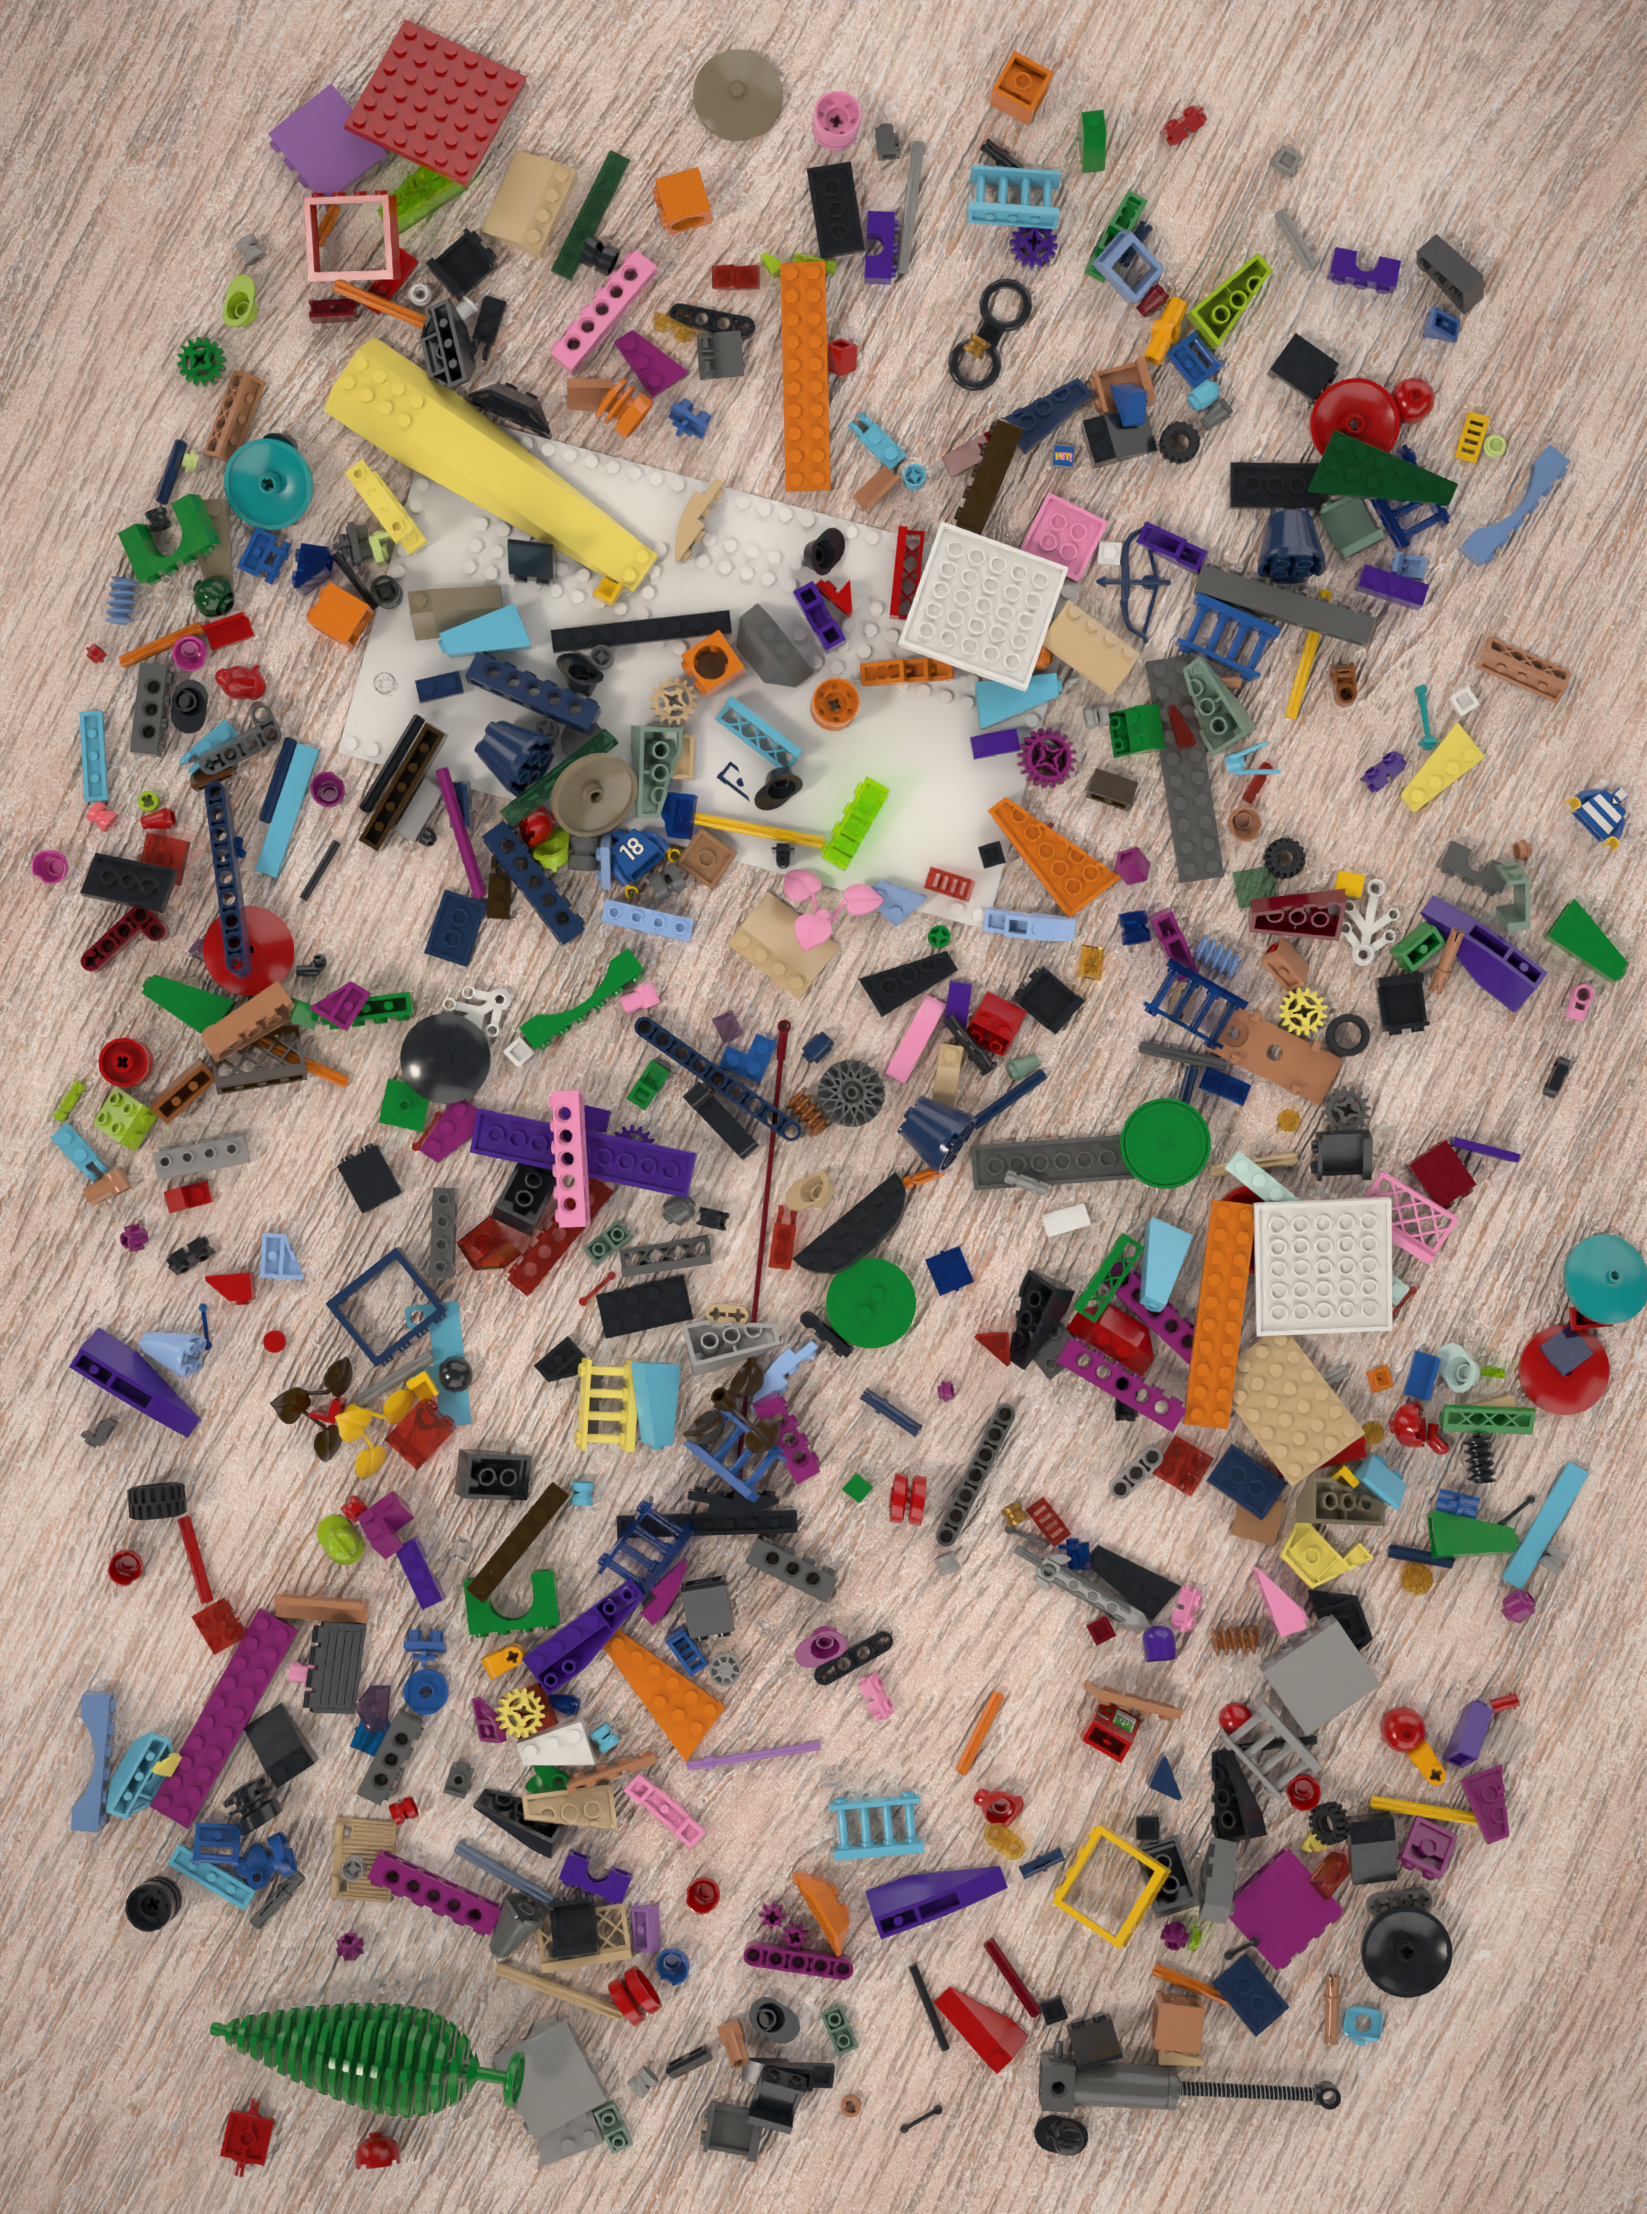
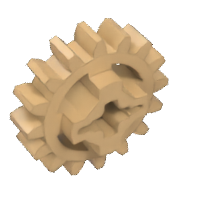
[649,677,698,727]

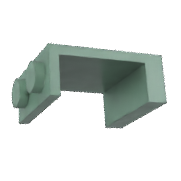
[1317,495,1385,561]
[1495,861,1530,932]

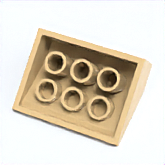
[480,150,579,260]
[727,892,840,1000]

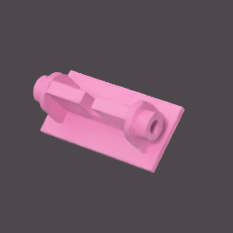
[1170,1584,1203,1633]
[858,1671,894,1721]

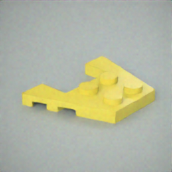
[1279,1522,1373,1589]

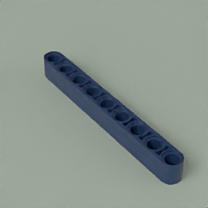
[204,781,252,978]
[634,1017,802,1141]

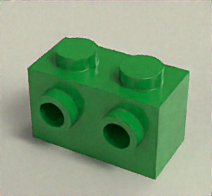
[1389,922,1446,972]

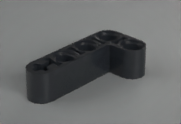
[682,1081,760,1161]

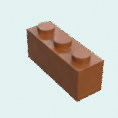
[149,1058,215,1124]

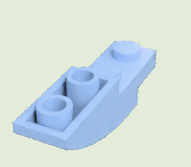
[983,907,1077,941]
[751,1339,818,1411]

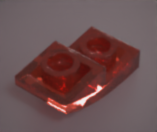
[712,264,760,290]

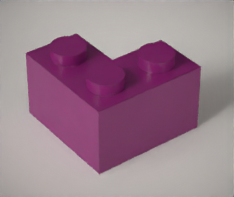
[357,1491,414,1560]

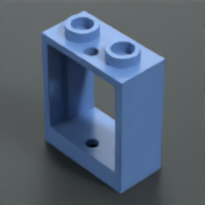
[1092,230,1165,303]

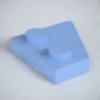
[260,1233,304,1280]

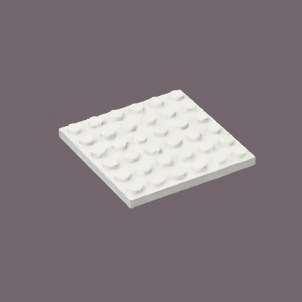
[897,521,1069,692]
[1253,1197,1392,1336]

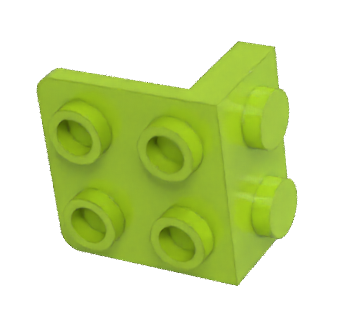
[93,1087,158,1151]

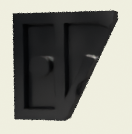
[534,1336,594,1383]

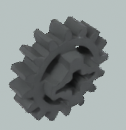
[1321,1086,1371,1131]

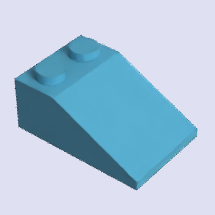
[1352,1453,1407,1510]

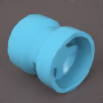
[903,464,926,491]
[570,1481,594,1506]
[589,1722,620,1754]

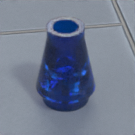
[546,1693,581,1717]

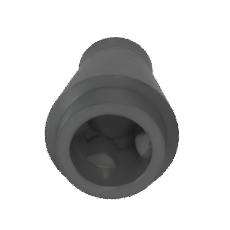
[1199,398,1233,431]

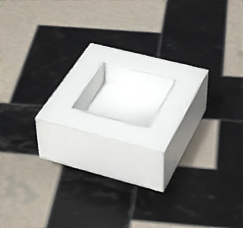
[1097,541,1122,567]
[1448,686,1480,718]
[503,1036,535,1068]

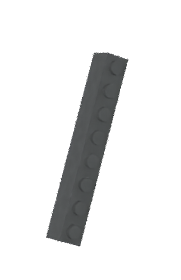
[1194,564,1376,648]

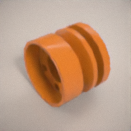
[595,378,654,440]
[810,678,860,731]

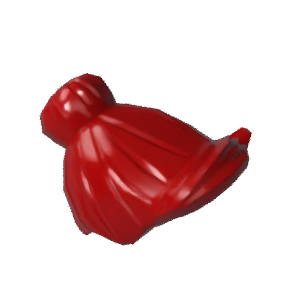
[215,665,266,700]
[973,1789,1024,1828]

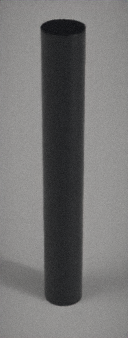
[331,551,379,610]
[299,840,341,902]

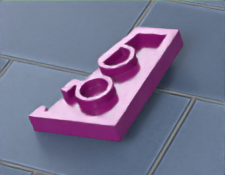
[614,329,689,399]
[1459,1764,1509,1845]

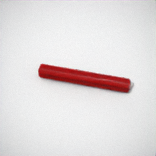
[178,1516,213,1604]

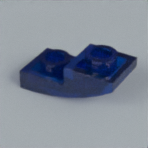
[1198,1067,1251,1106]

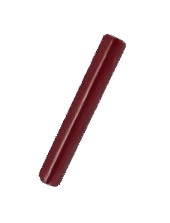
[984,1938,1041,2018]

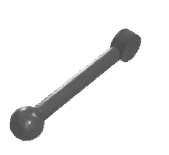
[1005,1525,1049,1548]

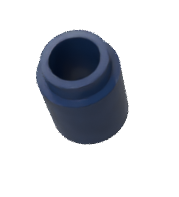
[801,1031,835,1064]

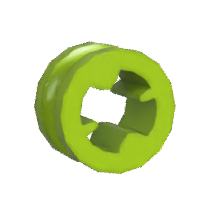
[138,791,160,812]

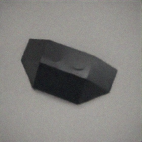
[420,298,476,390]
[467,382,552,440]

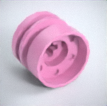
[812,91,861,151]

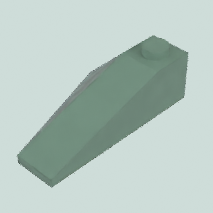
[1183,656,1257,756]
[631,725,683,818]

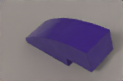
[1136,522,1208,576]

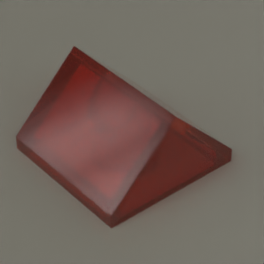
[971,1329,1011,1367]

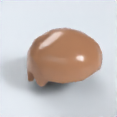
[1228,806,1262,842]

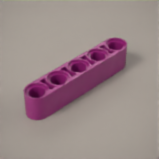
[743,1941,853,1980]

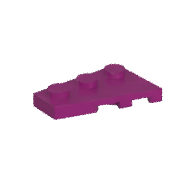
[419,1099,478,1163]

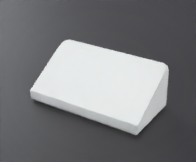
[1041,1203,1091,1238]

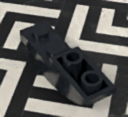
[687,1485,780,1515]
[741,2057,835,2092]

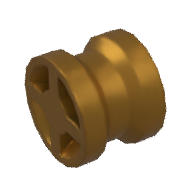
[963,333,991,360]
[1000,1500,1028,1527]

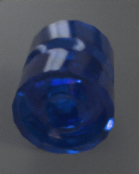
[1118,910,1151,946]

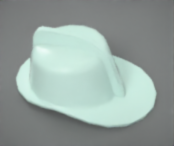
[1436,1343,1480,1393]

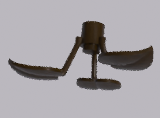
[270,1356,352,1462]
[683,1357,779,1453]

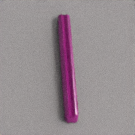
[436,767,486,898]

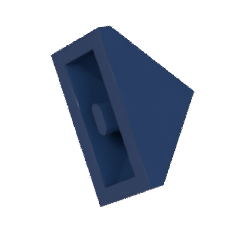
[1147,1753,1182,1801]

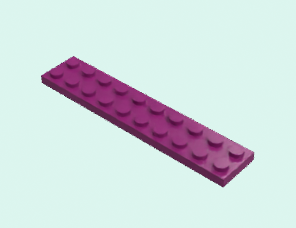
[150,1608,299,1829]

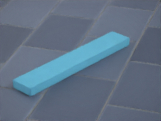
[255,743,320,878]
[1500,1461,1589,1590]

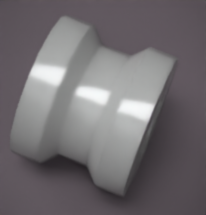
[933,1551,961,1576]

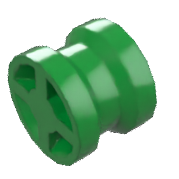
[928,925,950,948]

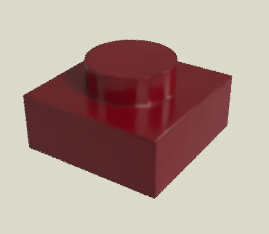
[1086,1614,1116,1646]

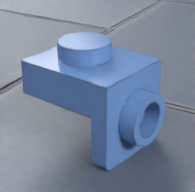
[1391,551,1428,581]

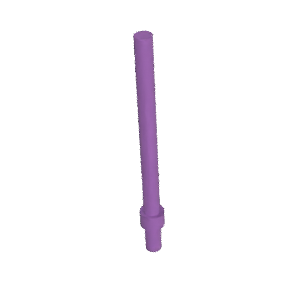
[686,1741,821,1771]

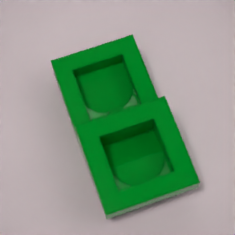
[626,1059,671,1110]

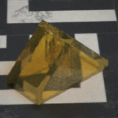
[1076,944,1104,983]

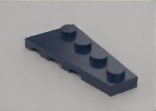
[995,378,1093,455]

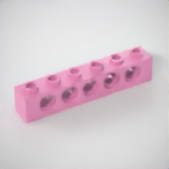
[550,250,658,375]
[549,1089,591,1228]

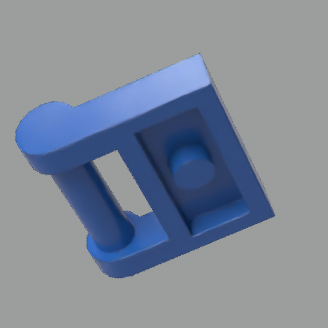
[1166,330,1225,390]
[192,1822,241,1867]

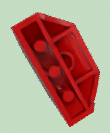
[1066,1304,1154,1377]

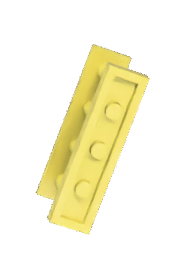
[345,459,428,556]
[574,1358,639,1452]

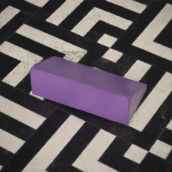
[631,1905,661,1953]

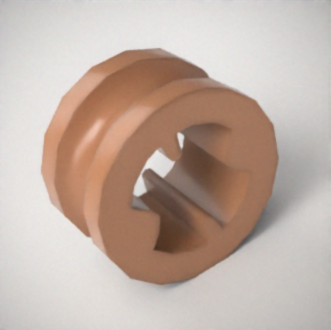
[841,2094,861,2117]

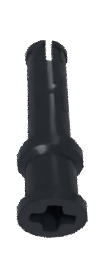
[943,1013,998,1076]

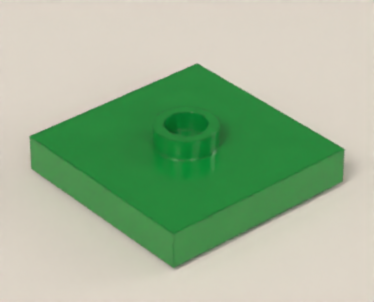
[378,1079,430,1132]

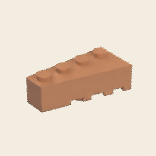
[201,981,293,1064]

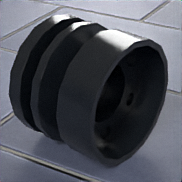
[222,1777,283,1836]
[125,1876,183,1932]

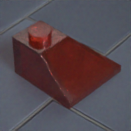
[456,1215,521,1271]

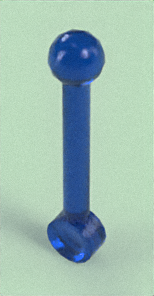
[199,1303,213,1350]

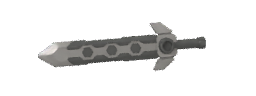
[1014,1545,1151,1630]

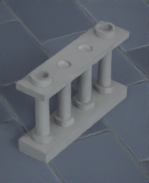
[1220,1696,1322,1803]

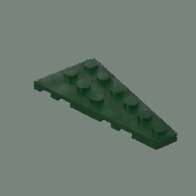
[1306,430,1458,506]

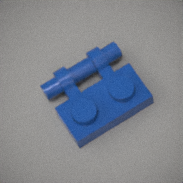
[237,527,292,585]

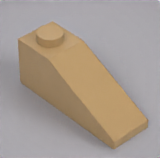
[932,1044,963,1107]

